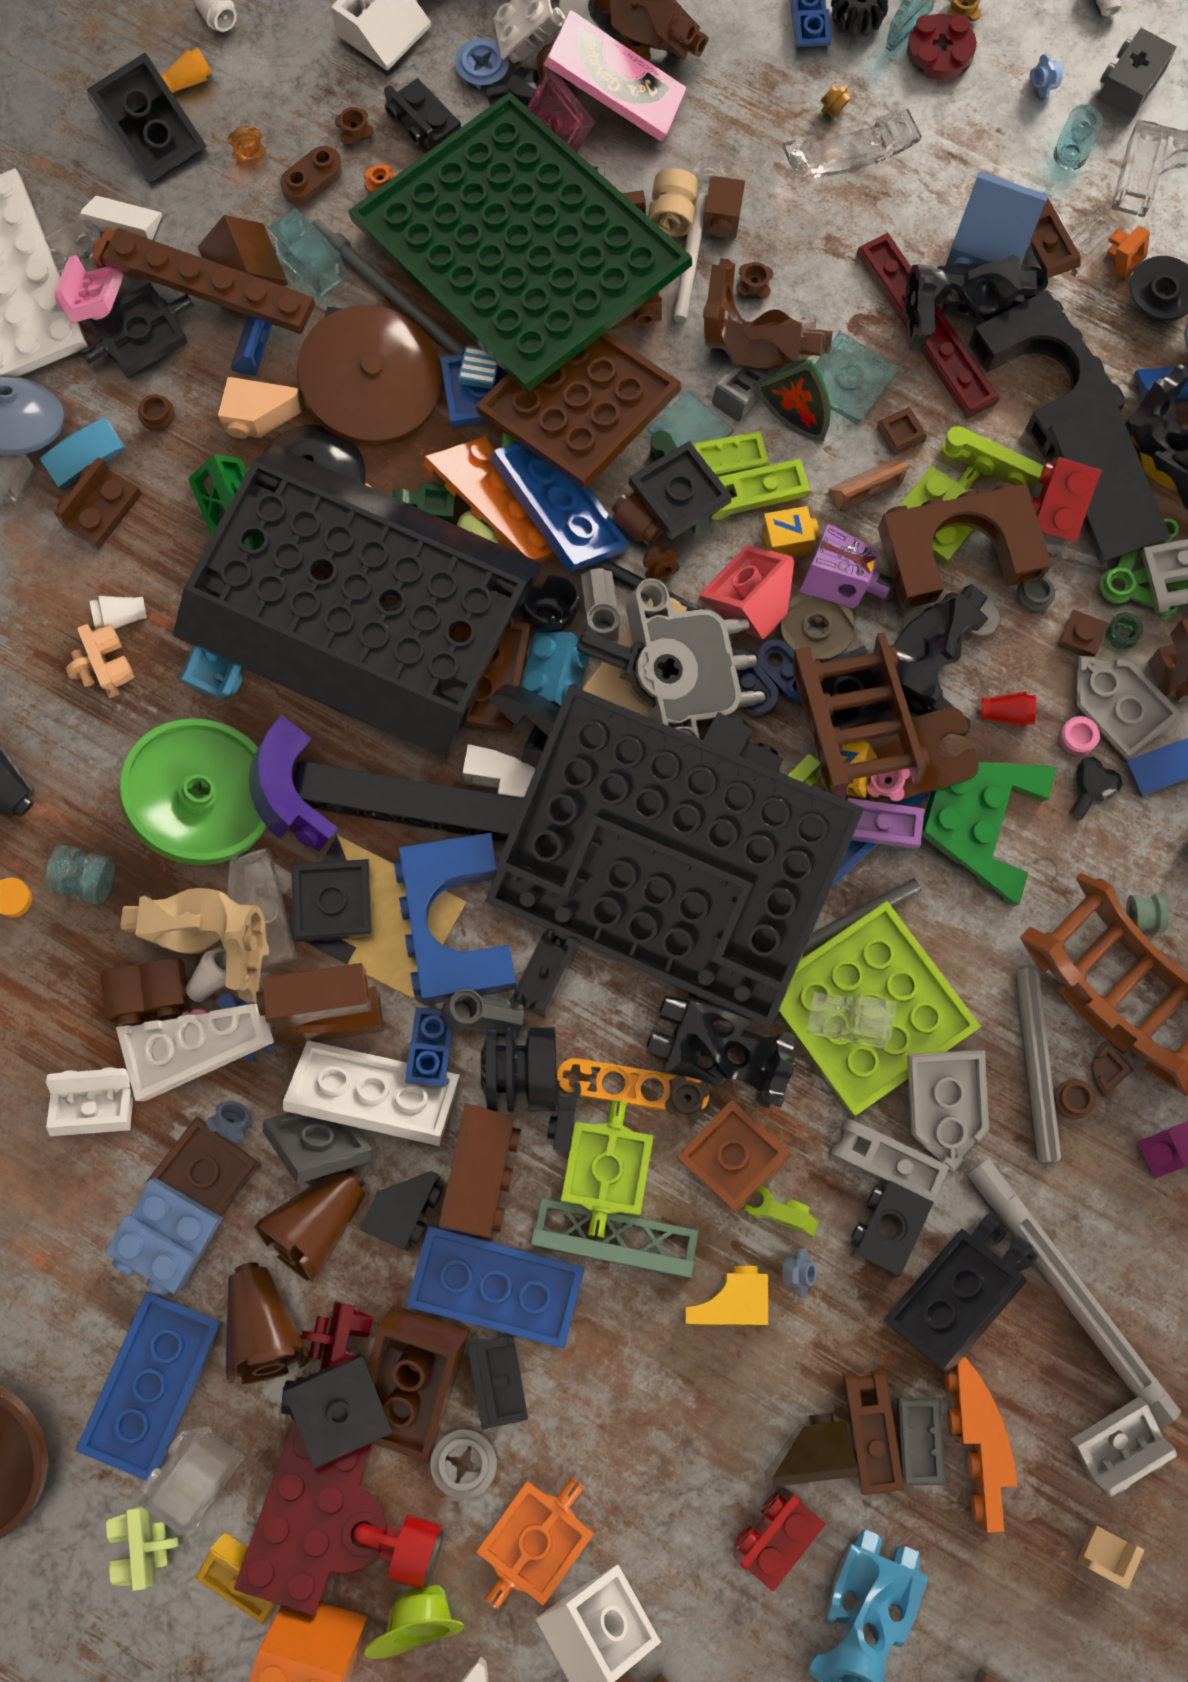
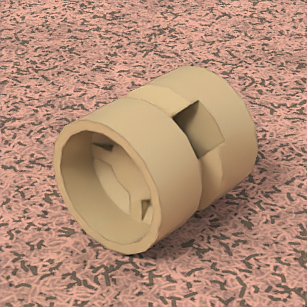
[648,168,699,238]

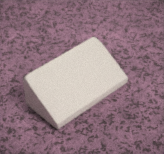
[80,196,162,240]

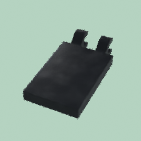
[883,1214,1038,1375]

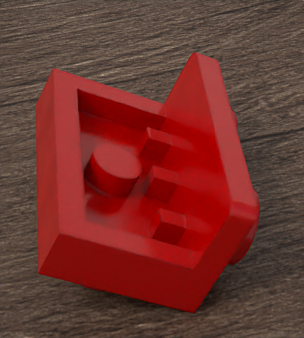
[1032,456,1102,542]

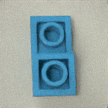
[40,418,126,489]

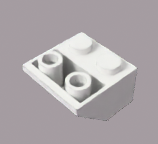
[331,0,431,71]

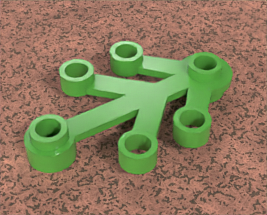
[1099,518,1188,619]

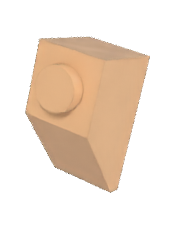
[218,377,304,439]

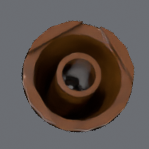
[253,1168,365,1282]
[226,1262,309,1384]

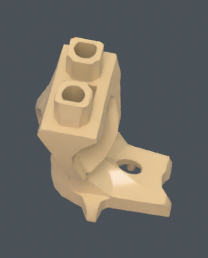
[120,888,269,1004]

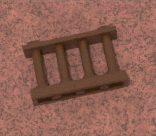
[792,632,929,799]

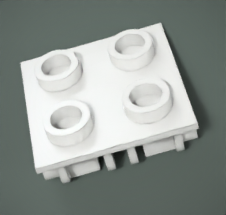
[493,0,565,64]

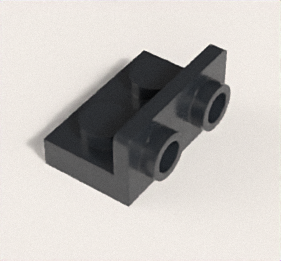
[384,78,461,152]

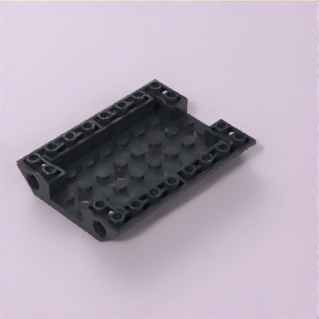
[173,445,543,760]

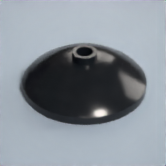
[263,425,366,485]

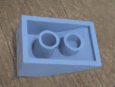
[945,171,1049,266]

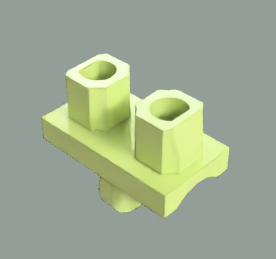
[106,1505,178,1591]

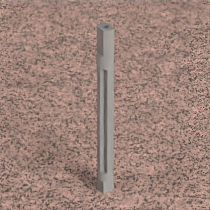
[967,1158,1181,1429]

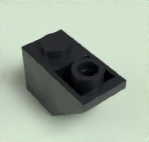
[360,1171,444,1252]

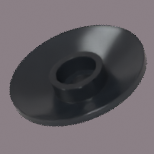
[1129,256,1188,320]

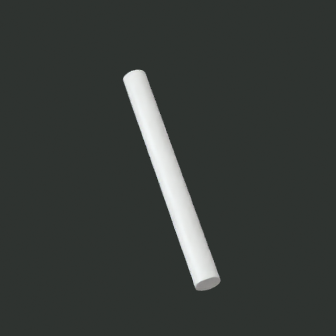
[673,193,707,323]

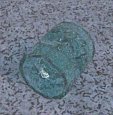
[44,844,116,906]

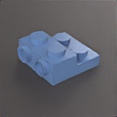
[105,1177,223,1295]

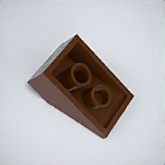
[368,1305,469,1463]

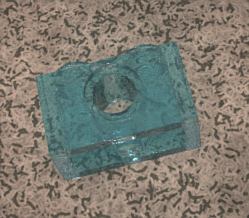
[268,207,346,298]

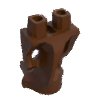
[595,0,709,59]
[703,258,833,368]

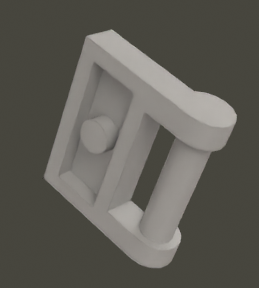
[1141,539,1188,613]

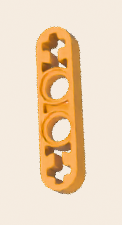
[557,1058,709,1115]

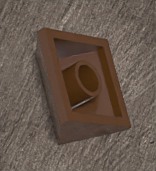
[198,215,288,286]

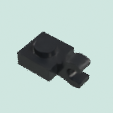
[547,1079,581,1152]

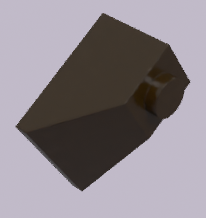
[764,1413,859,1487]

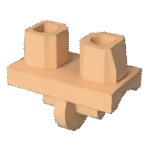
[66,624,135,698]

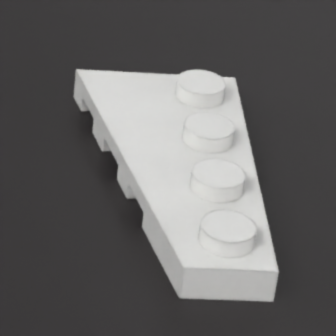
[116,1004,274,1102]

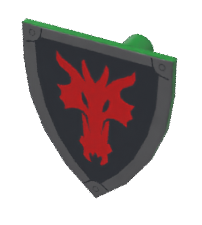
[752,361,831,442]

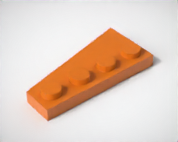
[423,436,557,563]

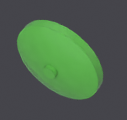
[119,718,267,865]

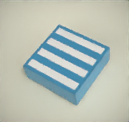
[458,346,500,389]

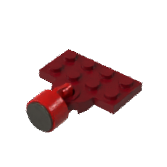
[234,1420,445,1617]

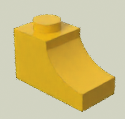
[684,1266,768,1325]

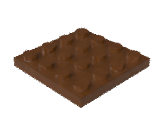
[475,332,681,489]

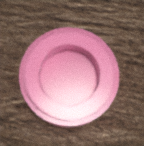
[1059,716,1100,756]

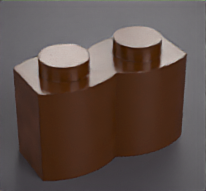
[100,958,190,1027]

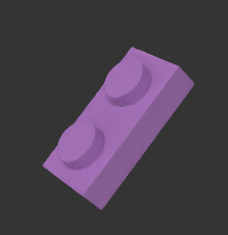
[847,798,924,849]

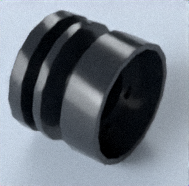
[481,1027,556,1112]

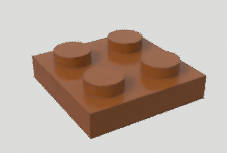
[677,1100,791,1214]

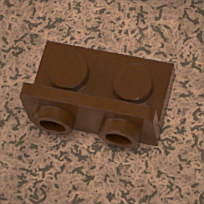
[55,458,142,550]

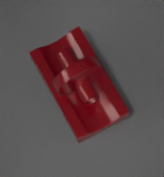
[301,1302,373,1371]

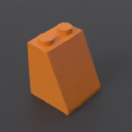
[249,1601,369,1682]

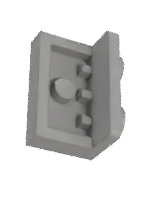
[1070,1397,1177,1497]

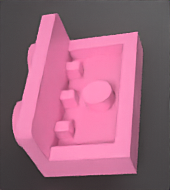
[55,255,124,323]

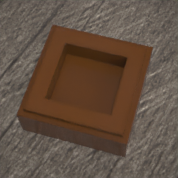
[877,407,927,456]

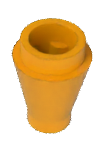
[161,47,213,94]

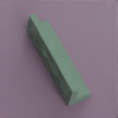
[531,1198,699,1279]

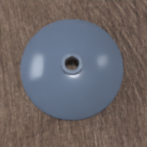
[0,376,64,456]

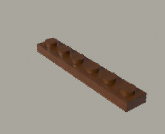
[102,228,315,334]

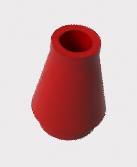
[981,691,1036,728]

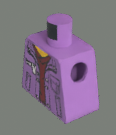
[800,524,893,608]

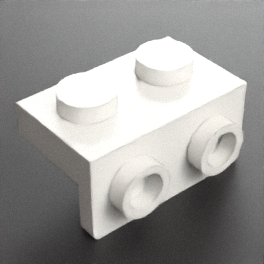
[46,1067,134,1136]

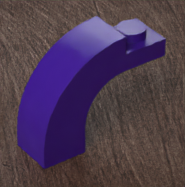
[249,715,338,852]

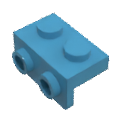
[521,632,589,708]
[178,646,243,700]

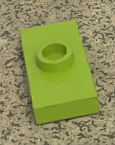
[692,431,769,477]

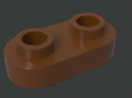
[280,146,342,205]

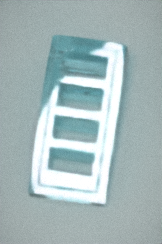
[886,0,935,52]

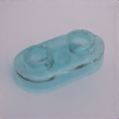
[1053,105,1103,170]

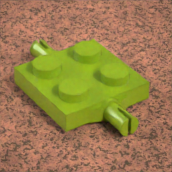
[899,465,980,565]
[561,1100,654,1239]

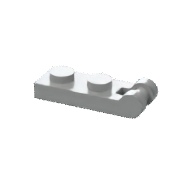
[830,1118,950,1202]

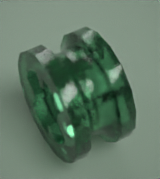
[1105,612,1144,650]

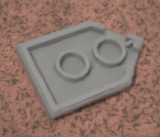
[1076,656,1183,761]
[907,1050,989,1173]

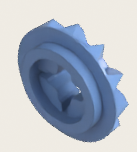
[455,38,509,90]

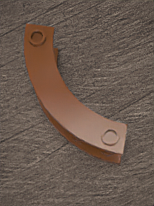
[1020,873,1188,1096]

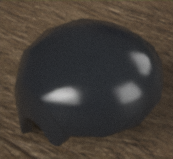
[521,575,580,632]

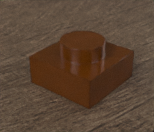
[1058,609,1108,657]

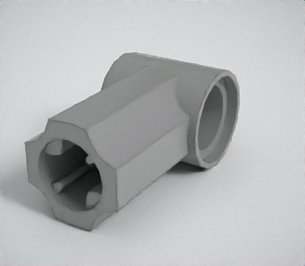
[580,568,620,642]

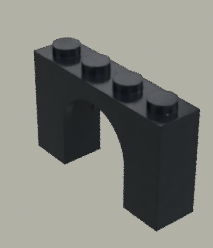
[968,290,1126,457]

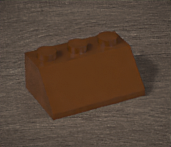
[439,1103,521,1240]

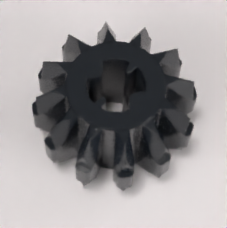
[831,0,889,37]

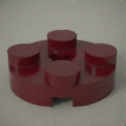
[907,14,977,80]

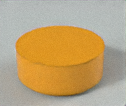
[0,877,33,918]

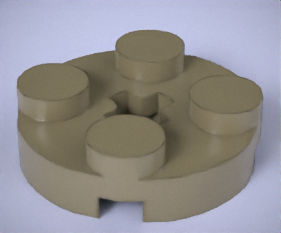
[779,593,854,663]

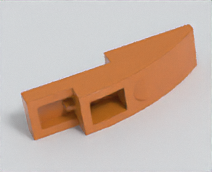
[944,1357,1018,1532]

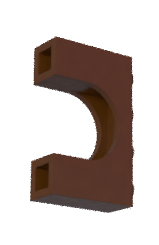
[878,483,1052,609]
[256,963,384,1045]

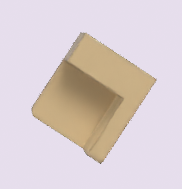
[1076,1524,1144,1590]

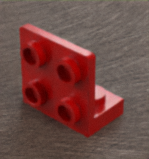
[733,1489,826,1592]

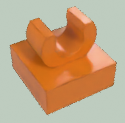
[1107,226,1150,279]

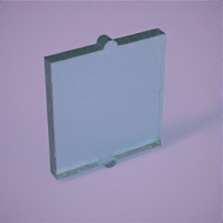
[648,390,734,448]

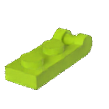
[941,426,1044,494]
[711,458,810,520]

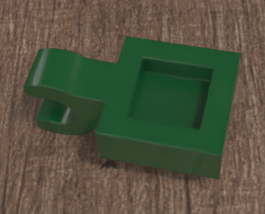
[392,483,455,524]

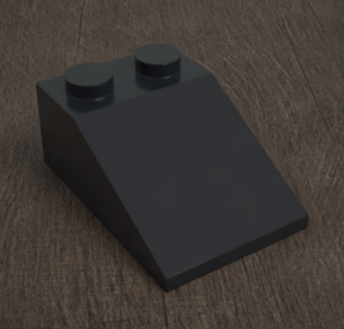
[87,52,207,184]

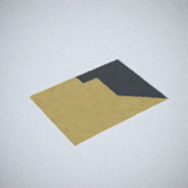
[282,835,466,999]

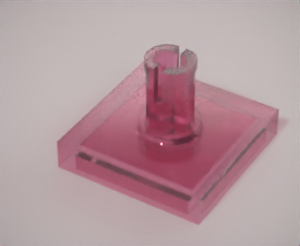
[527,72,595,152]

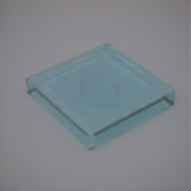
[814,331,899,426]

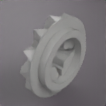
[430,1429,497,1499]

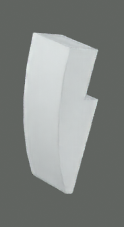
[463,744,536,799]

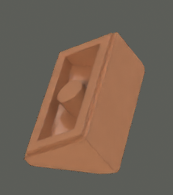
[829,460,909,511]

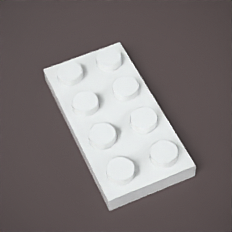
[283,1040,460,1146]

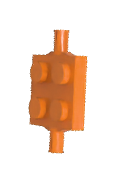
[476,1476,594,1610]

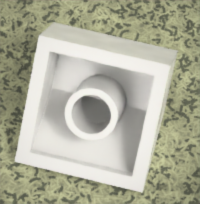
[536,1565,661,1682]

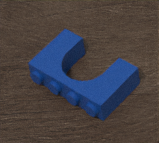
[394,833,516,1005]

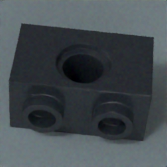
[849,1180,934,1278]

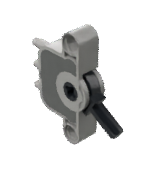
[577,578,765,739]

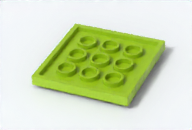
[778,901,981,1118]

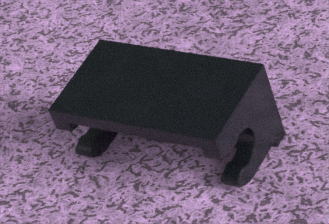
[510,929,578,1019]
[467,1336,528,1430]

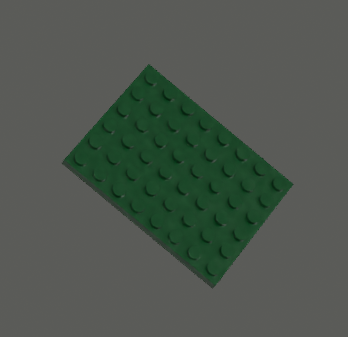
[348,92,692,393]

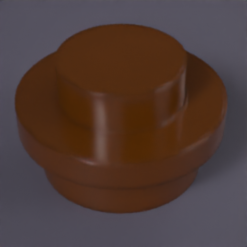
[138,394,175,430]
[1055,1079,1095,1119]

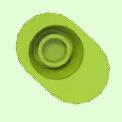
[363,1585,464,1659]

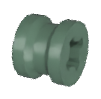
[1126,894,1169,933]

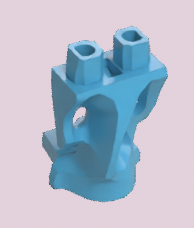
[808,1530,928,1682]

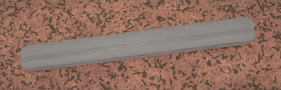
[1016,968,1061,1163]

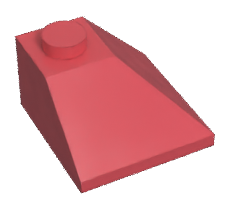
[699,545,794,639]

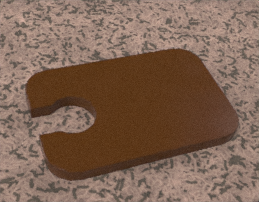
[866,707,979,804]

